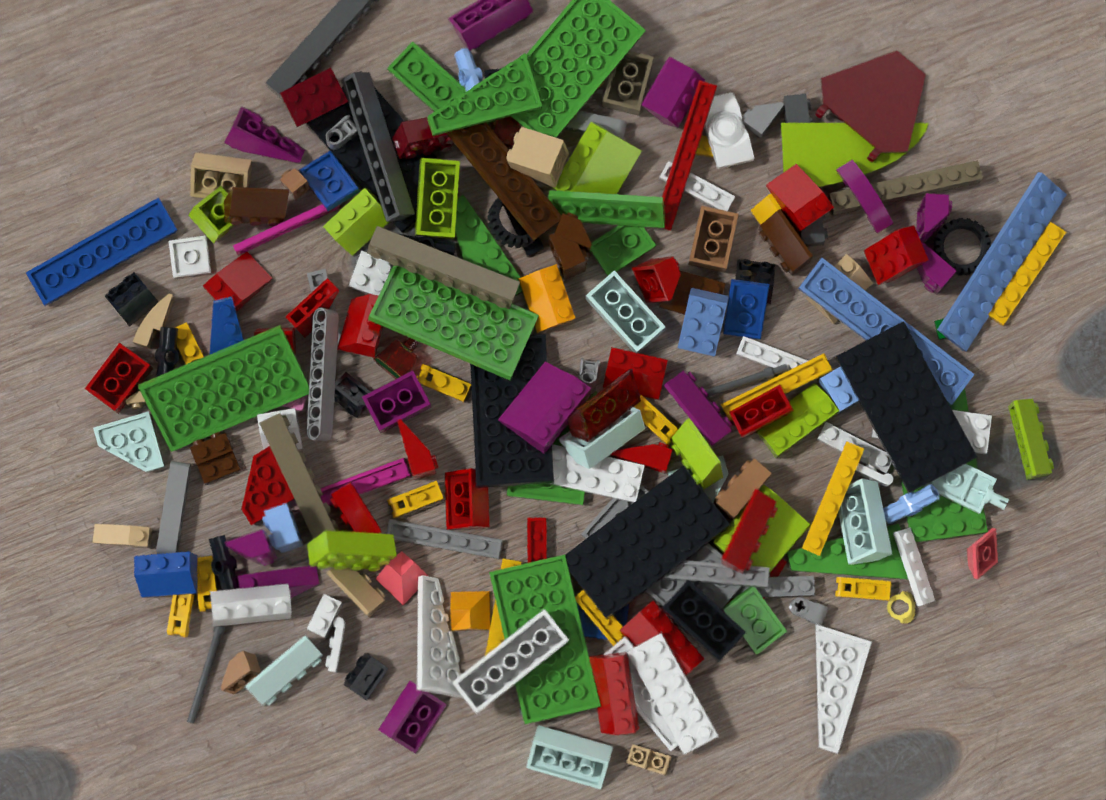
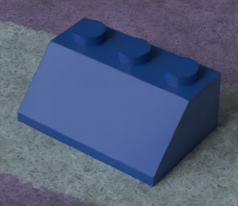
[134,552,198,598]

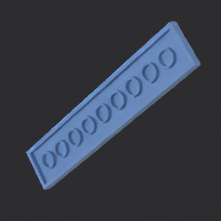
[937,172,1067,352]
[798,258,975,405]

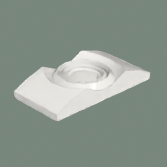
[704,92,754,169]

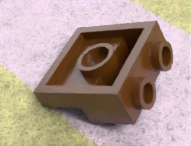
[190,432,241,485]

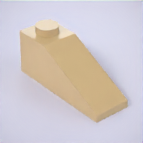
[93,524,152,549]

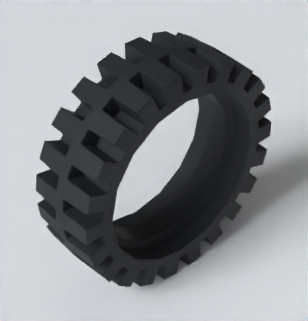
[487,198,535,248]
[933,218,991,276]

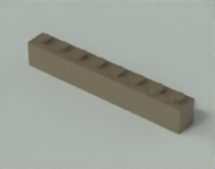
[828,160,982,216]
[367,226,520,309]
[259,412,339,539]

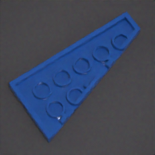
[209,297,244,355]

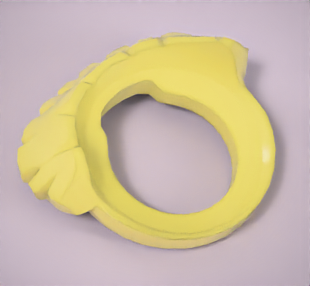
[887,591,916,624]

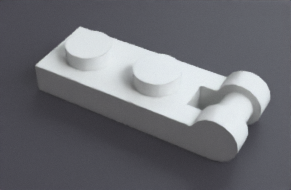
[855,463,893,487]
[326,617,346,673]

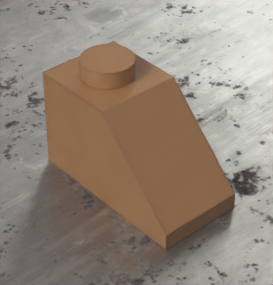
[280,168,310,200]
[221,651,262,694]

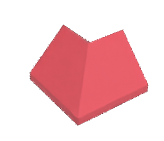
[967,528,998,580]
[375,551,428,606]

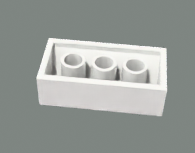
[210,584,291,627]

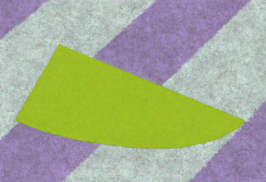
[781,123,928,187]

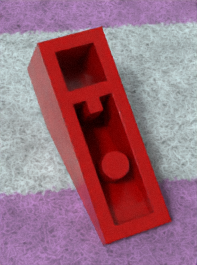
[286,278,339,338]
[610,442,673,474]

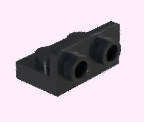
[334,372,370,418]
[344,653,389,701]

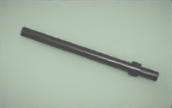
[678,364,788,406]
[187,626,226,724]

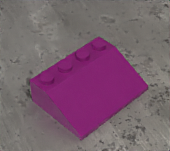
[498,362,591,454]

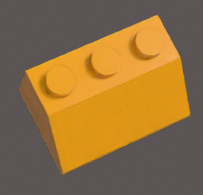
[518,264,575,333]

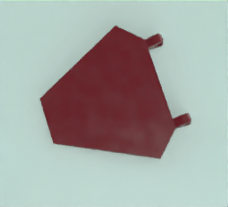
[815,51,926,163]

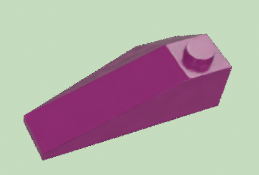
[224,106,305,163]
[238,566,319,599]

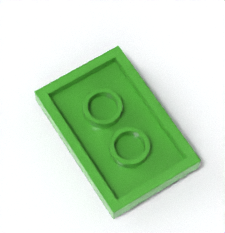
[591,225,656,276]
[722,587,787,655]

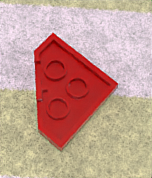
[241,446,294,526]

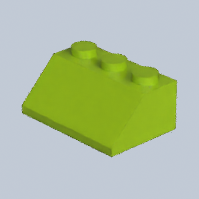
[323,188,389,256]
[671,418,723,489]

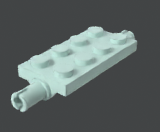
[923,464,1009,514]

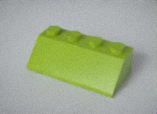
[756,383,839,458]
[1008,398,1054,480]

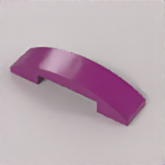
[836,160,893,234]

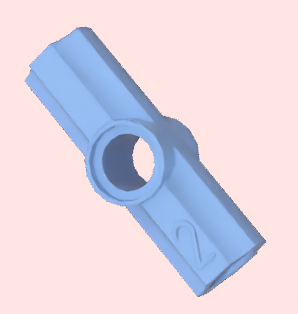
[454,48,483,92]
[883,484,939,524]

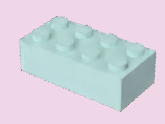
[586,270,666,353]

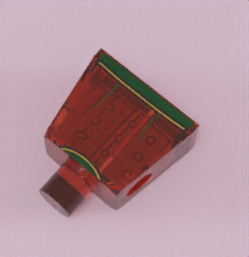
[373,338,419,379]

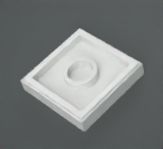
[169,235,212,279]

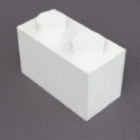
[307,594,343,638]

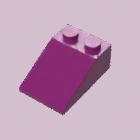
[917,241,956,294]

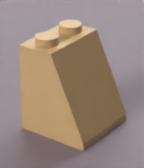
[506,127,569,188]

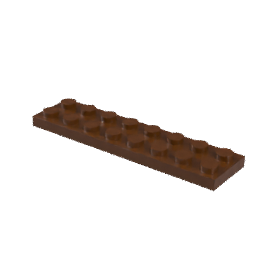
[447,123,562,241]

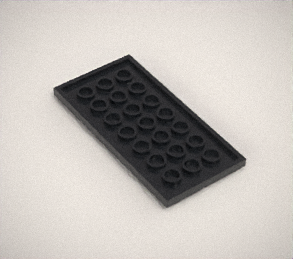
[306,71,459,233]
[835,321,977,494]
[470,334,554,488]
[561,466,730,620]

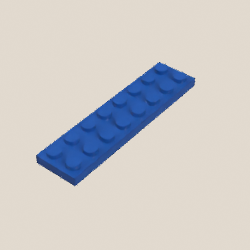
[26,197,178,306]

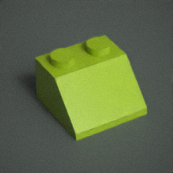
[188,186,235,244]

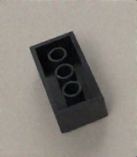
[661,579,746,662]

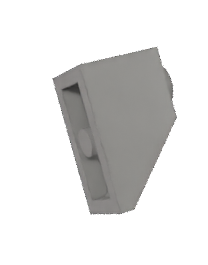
[742,102,784,138]

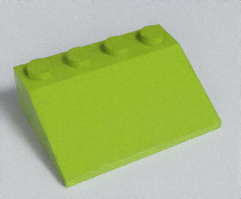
[552,122,642,194]
[714,484,810,573]

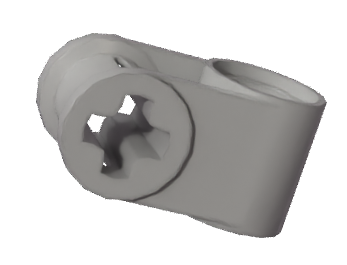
[326,115,358,150]
[579,358,600,394]
[789,597,828,626]

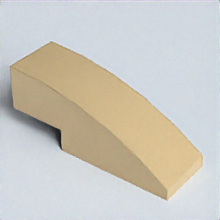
[133,294,175,349]

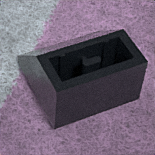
[735,259,775,304]
[105,272,159,327]

